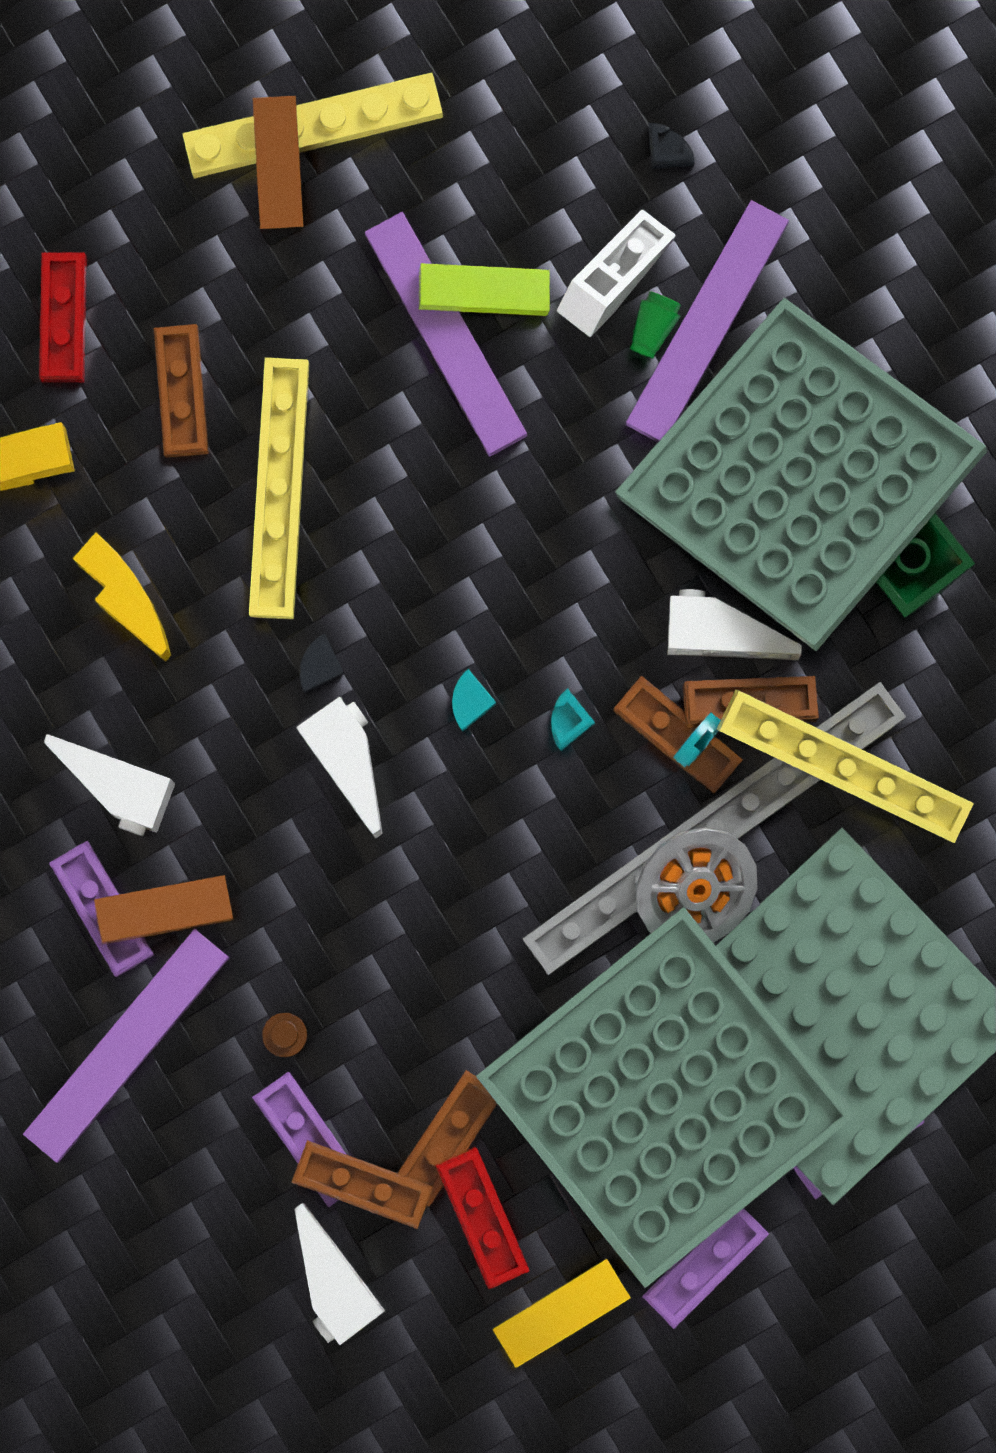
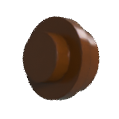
[262,1013,307,1057]

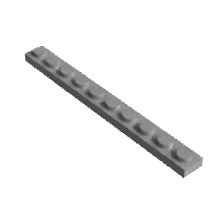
[523,682,906,976]

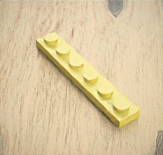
[182,73,443,178]
[249,358,309,619]
[717,690,974,843]

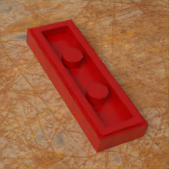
[39,252,87,382]
[435,1147,530,1289]

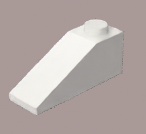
[557,210,676,337]
[667,589,801,660]
[297,697,383,839]
[44,734,175,836]
[295,1203,385,1345]

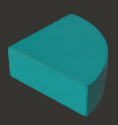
[452,669,496,732]
[551,688,595,751]
[673,713,721,767]

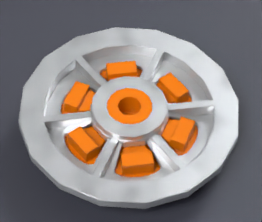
[636,827,757,943]

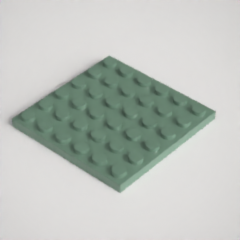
[615,298,987,651]
[716,828,996,1205]
[476,907,855,1288]

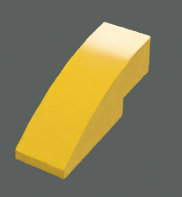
[0,422,75,491]
[73,532,171,662]
[492,1258,631,1368]

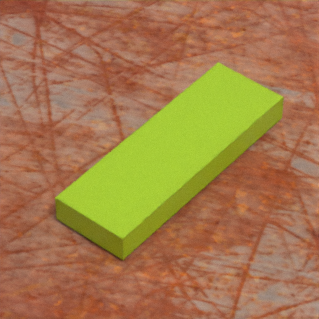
[419,263,550,316]

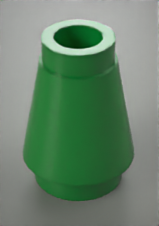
[630,291,681,359]

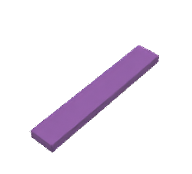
[626,200,789,442]
[365,212,527,457]
[23,929,229,1163]

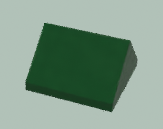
[876,513,975,618]

